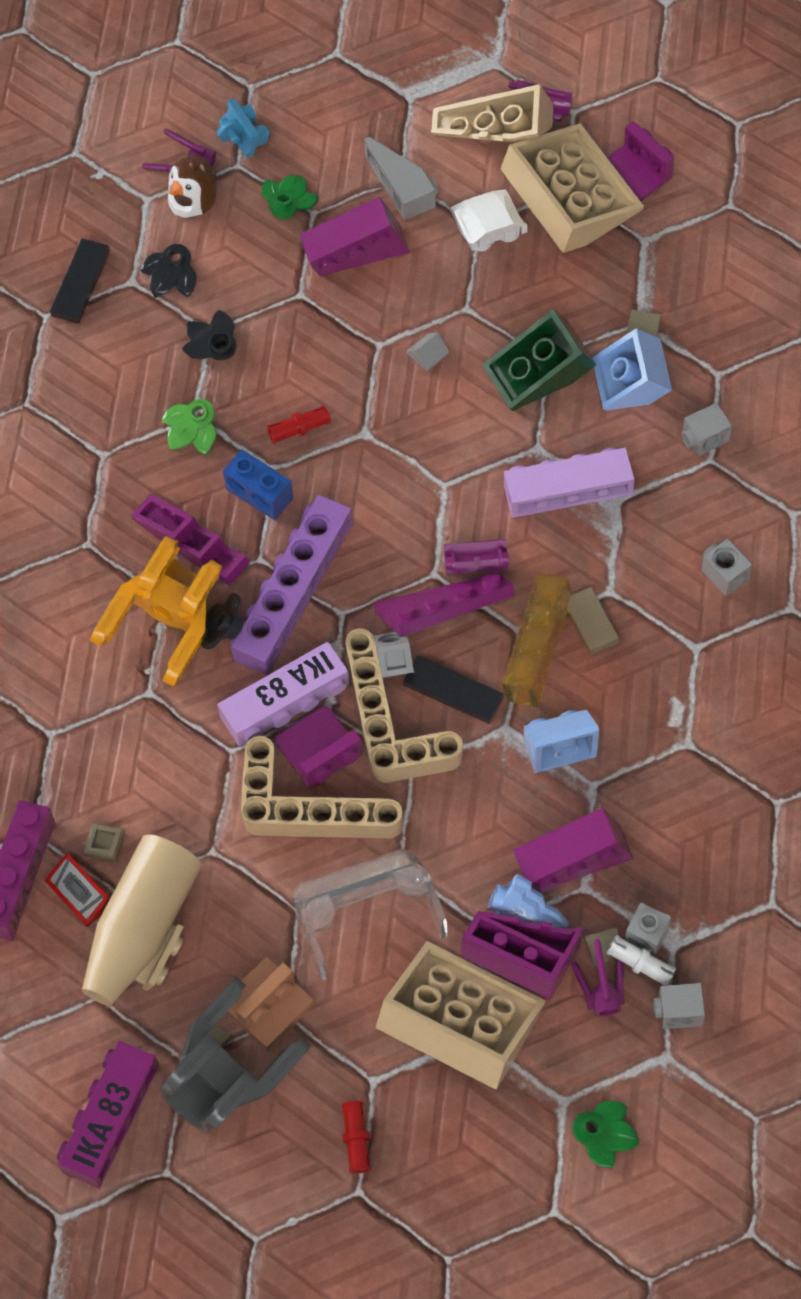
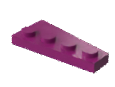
[373,573,515,637]

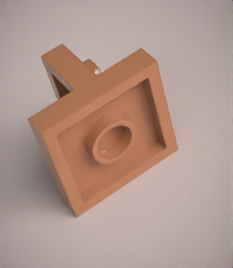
[227,956,315,1051]

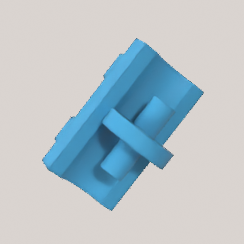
[217,99,270,158]

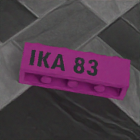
[0,800,55,941]
[57,1041,159,1189]

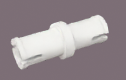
[606,935,676,986]

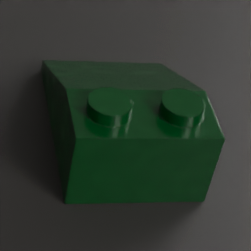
[482,309,596,411]

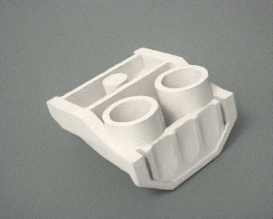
[450,189,527,251]

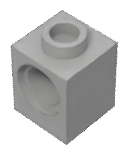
[681,403,732,457]
[701,539,752,596]
[373,632,414,678]
[625,902,671,957]
[653,983,705,1029]

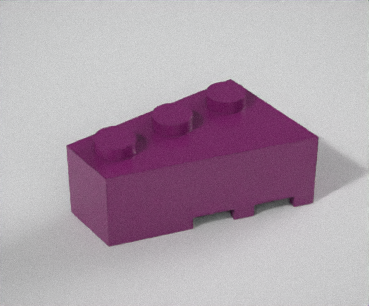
[300,197,410,276]
[513,807,634,892]
[460,911,584,1000]

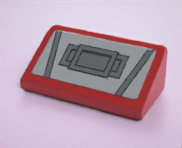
[44,854,110,927]

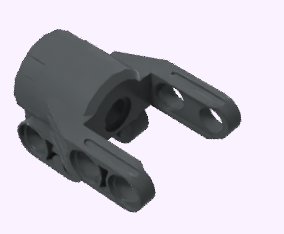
[160,976,311,1133]

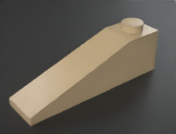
[431,84,553,142]

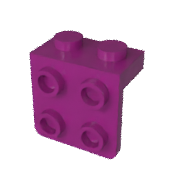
[607,121,674,201]
[275,706,363,789]

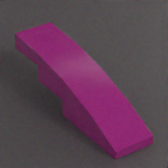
[131,494,250,586]

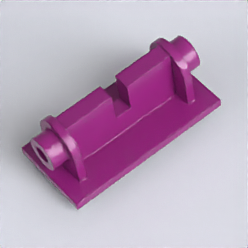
[444,539,509,575]

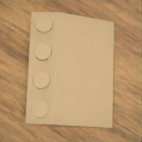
[500,123,644,253]
[375,941,546,1089]

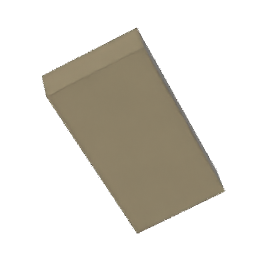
[562,587,619,655]

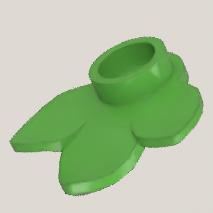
[162,399,217,455]

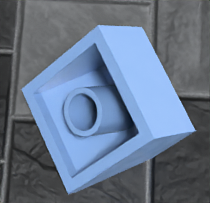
[592,328,672,411]
[524,710,599,773]

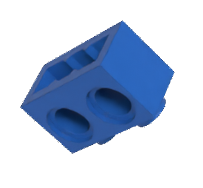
[223,449,293,521]

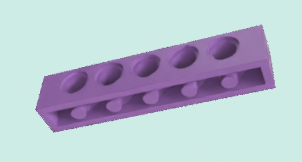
[230,495,353,675]

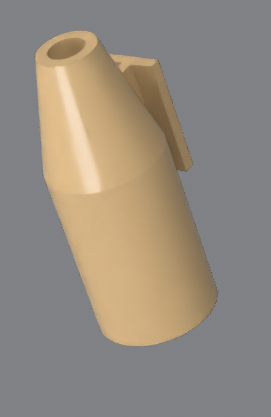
[82,835,202,1006]

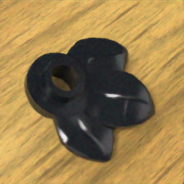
[140,244,196,298]
[182,310,236,360]
[201,593,244,649]

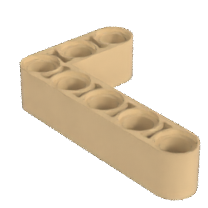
[346,628,463,783]
[241,736,403,839]

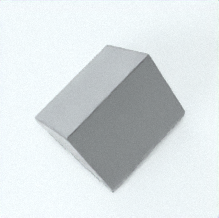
[406,333,449,372]

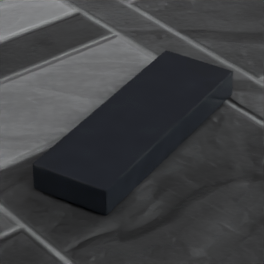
[50,238,110,323]
[403,655,504,724]

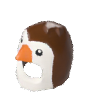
[168,156,217,218]

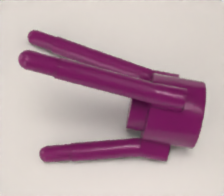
[507,80,572,122]
[142,129,216,172]
[571,939,625,1016]

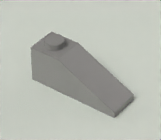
[364,137,438,221]

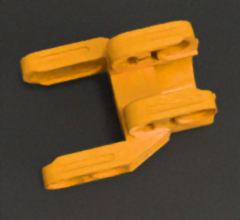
[90,535,223,687]

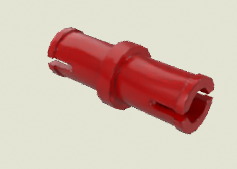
[267,405,331,444]
[342,1101,371,1174]

